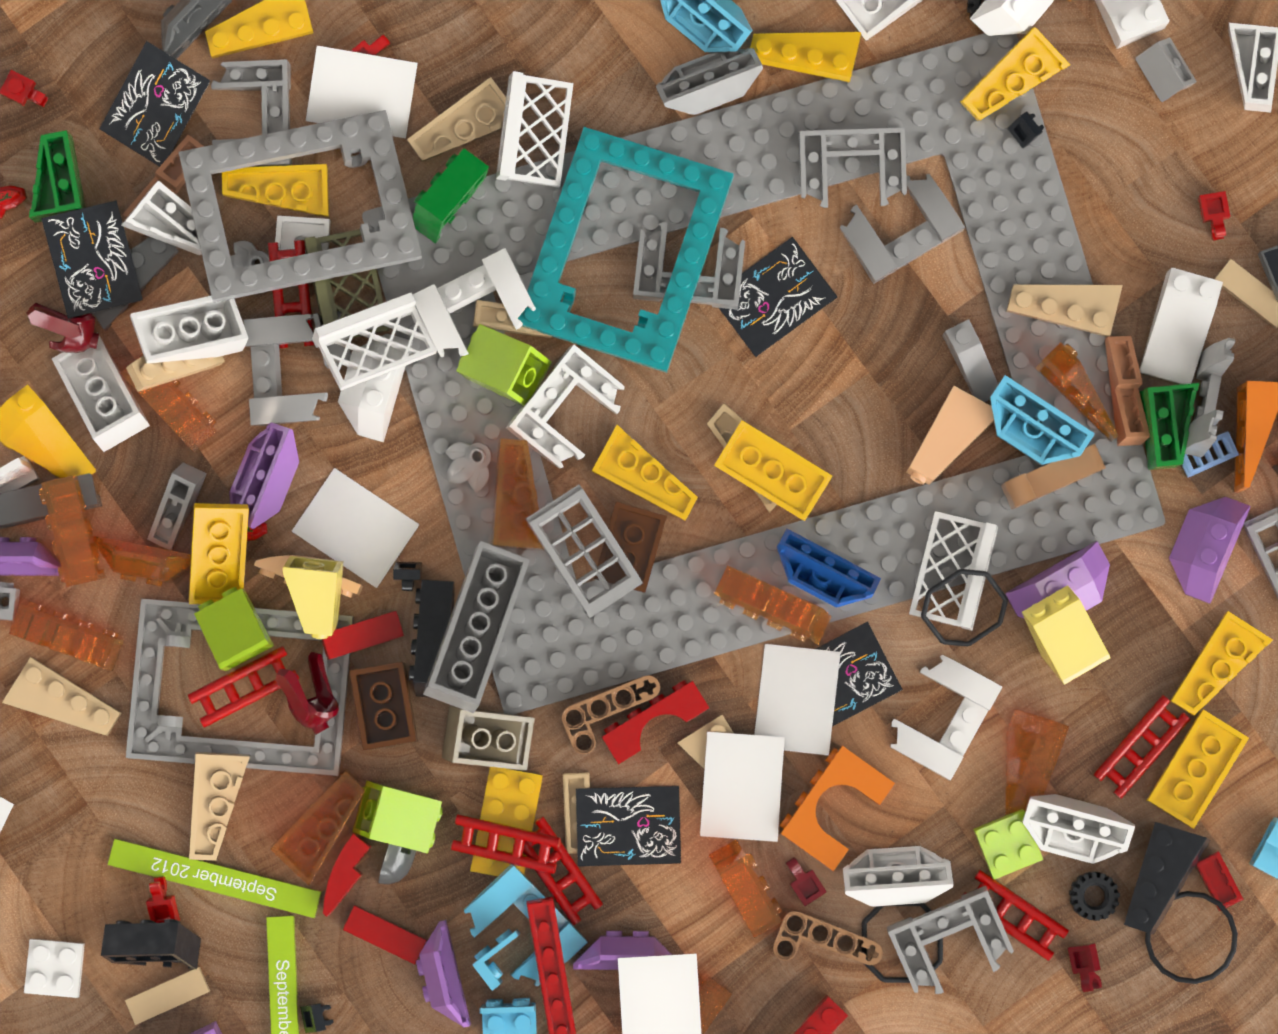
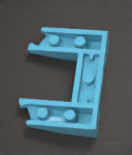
[464,864,588,986]

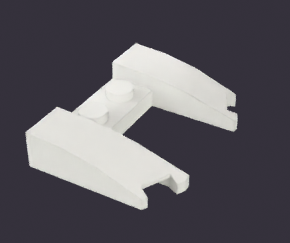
[413,248,535,357]
[506,345,625,469]
[891,655,1002,780]

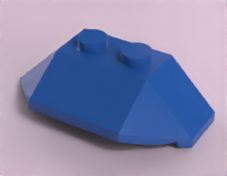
[777,528,881,608]

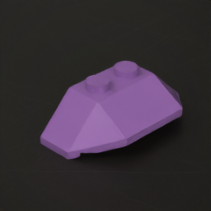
[229,422,299,529]
[1169,497,1251,604]
[0,537,70,576]
[1005,541,1110,618]
[416,919,471,1027]
[573,931,672,970]

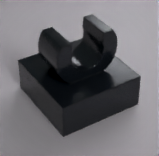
[1007,112,1044,149]
[393,562,422,591]
[300,1003,334,1033]

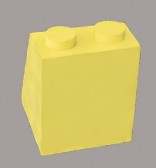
[283,556,344,639]
[1022,585,1110,685]

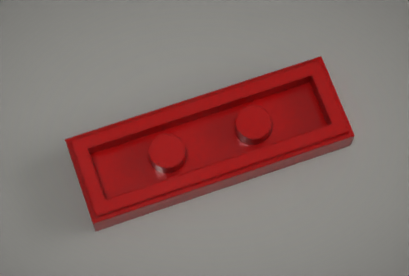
[321,611,404,660]
[343,905,427,965]

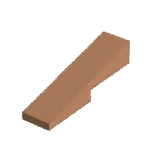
[122,135,204,237]
[1105,336,1150,446]

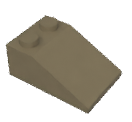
[441,705,535,771]

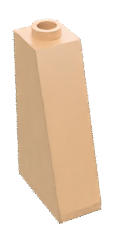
[906,386,994,485]

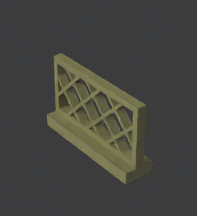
[304,229,390,340]

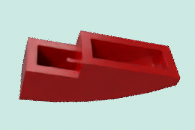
[323,833,372,917]

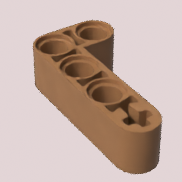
[1001,444,1106,510]
[562,675,660,755]
[773,910,883,965]

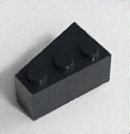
[100,919,201,969]

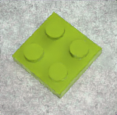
[973,809,1043,880]

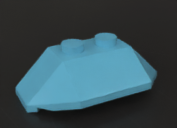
[660,0,753,52]
[990,375,1095,465]

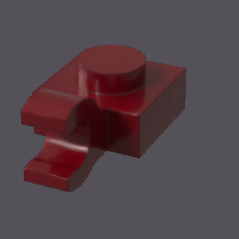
[786,857,827,907]
[1068,943,1102,992]

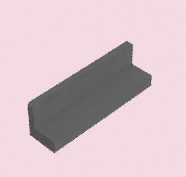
[0,473,102,529]

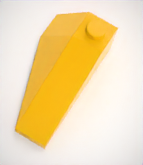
[0,384,96,479]

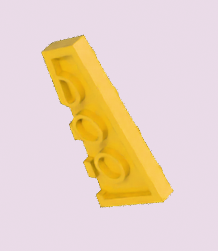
[205,0,314,59]
[960,27,1070,121]
[750,32,861,82]
[222,164,329,218]
[592,425,698,521]
[1170,611,1273,715]

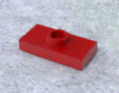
[1195,851,1244,912]

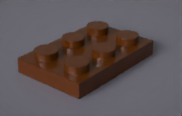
[594,502,667,593]

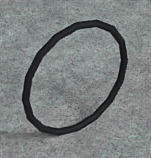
[1145,891,1238,984]

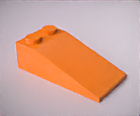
[1234,381,1278,493]

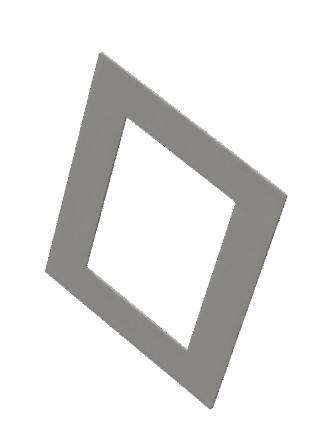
[362,33,1165,714]

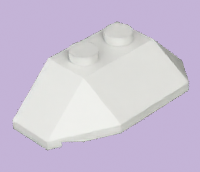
[970,0,1054,36]
[338,334,413,442]
[1023,794,1135,864]
[843,846,953,907]

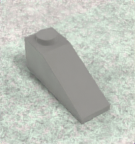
[942,319,998,402]
[147,462,207,551]

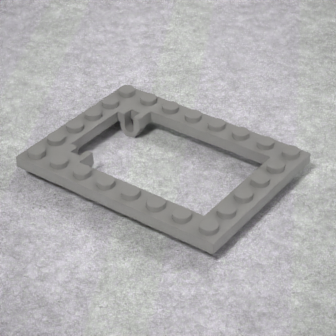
[179,110,422,303]
[126,599,354,776]

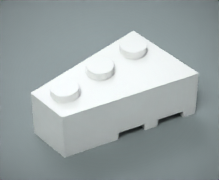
[1228,23,1278,113]
[121,181,202,256]

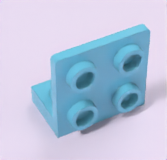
[472,929,520,991]
[480,998,537,1034]

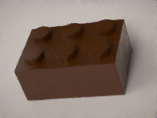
[350,661,418,751]

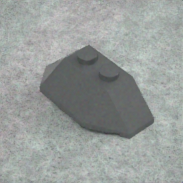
[161,0,233,59]

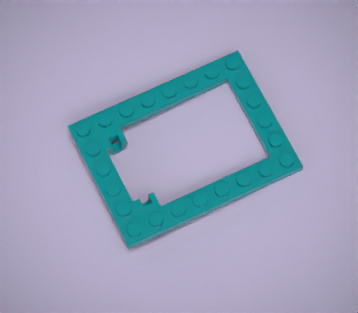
[518,127,734,373]

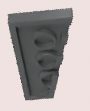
[93,237,179,331]

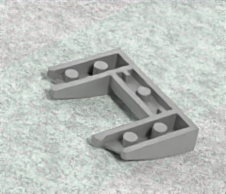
[211,59,292,167]
[798,127,907,208]
[840,174,965,284]
[633,222,745,310]
[244,314,328,426]
[1185,338,1235,458]
[887,886,1014,994]

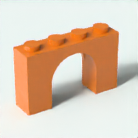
[779,746,895,871]

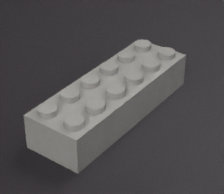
[423,541,530,713]

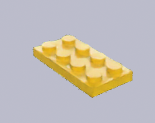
[714,420,833,521]
[188,503,249,604]
[1147,709,1249,829]
[470,767,543,876]

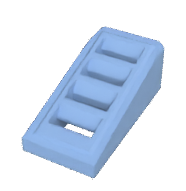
[1182,431,1239,478]

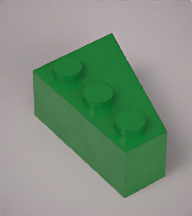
[413,148,489,244]

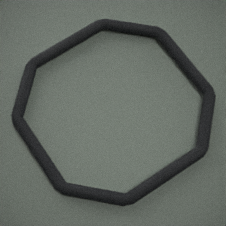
[921,569,1008,647]
[862,903,943,983]

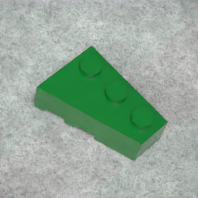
[29,130,86,223]
[1139,383,1199,470]

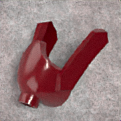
[26,302,99,353]
[275,651,339,735]

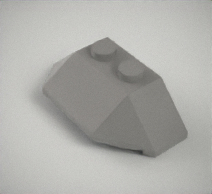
[656,48,763,115]

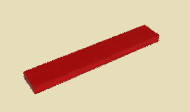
[526,897,576,1034]

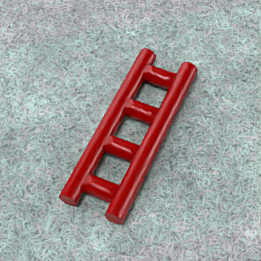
[268,240,315,348]
[188,646,300,728]
[1093,695,1191,799]
[451,814,561,874]
[513,816,603,926]
[960,870,1069,961]

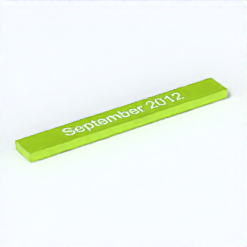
[107,839,322,918]
[266,916,299,1034]

